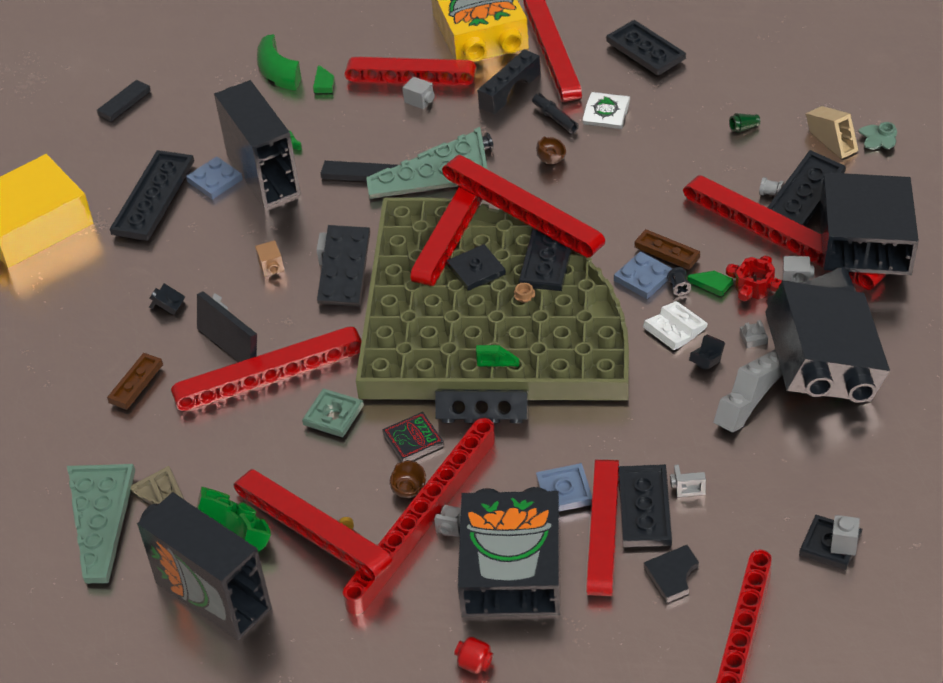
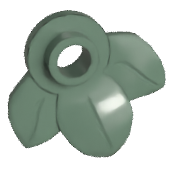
[858,122,897,150]

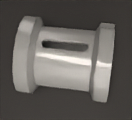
[759,177,784,196]

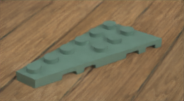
[366,127,488,199]
[67,464,136,584]

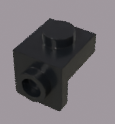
[149,283,186,315]
[689,334,725,369]

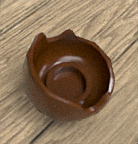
[536,136,566,165]
[389,460,426,499]

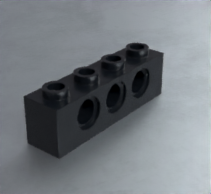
[435,389,529,423]

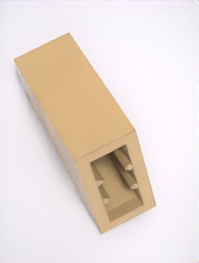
[806,106,858,159]

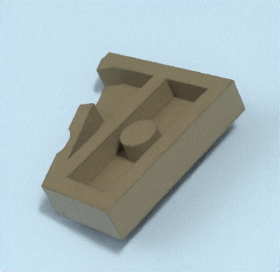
[131,466,185,505]

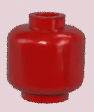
[454,637,494,674]

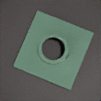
[302,388,364,437]

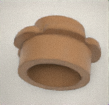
[514,283,535,303]

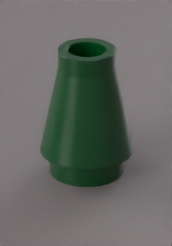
[729,113,760,133]

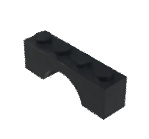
[477,49,541,115]

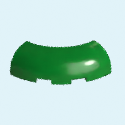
[257,34,302,91]
[196,487,271,552]

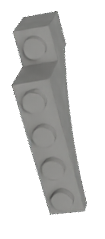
[713,350,782,432]

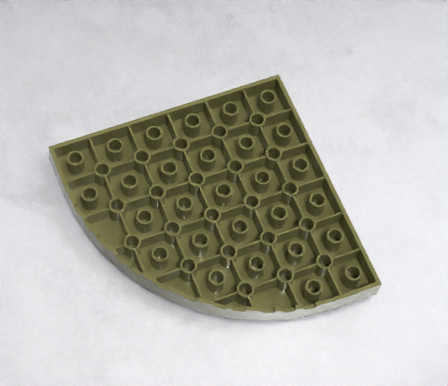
[356,198,629,400]

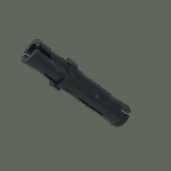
[532,93,579,134]

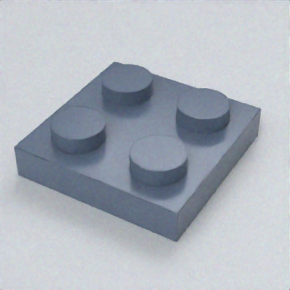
[186,157,243,200]
[614,251,672,299]
[536,463,592,511]

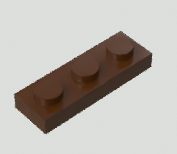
[634,229,700,270]
[107,353,163,410]

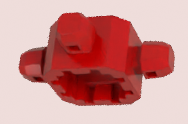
[726,255,782,301]

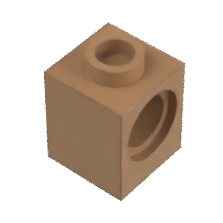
[255,240,284,277]

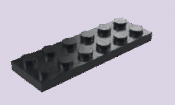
[110,150,194,241]

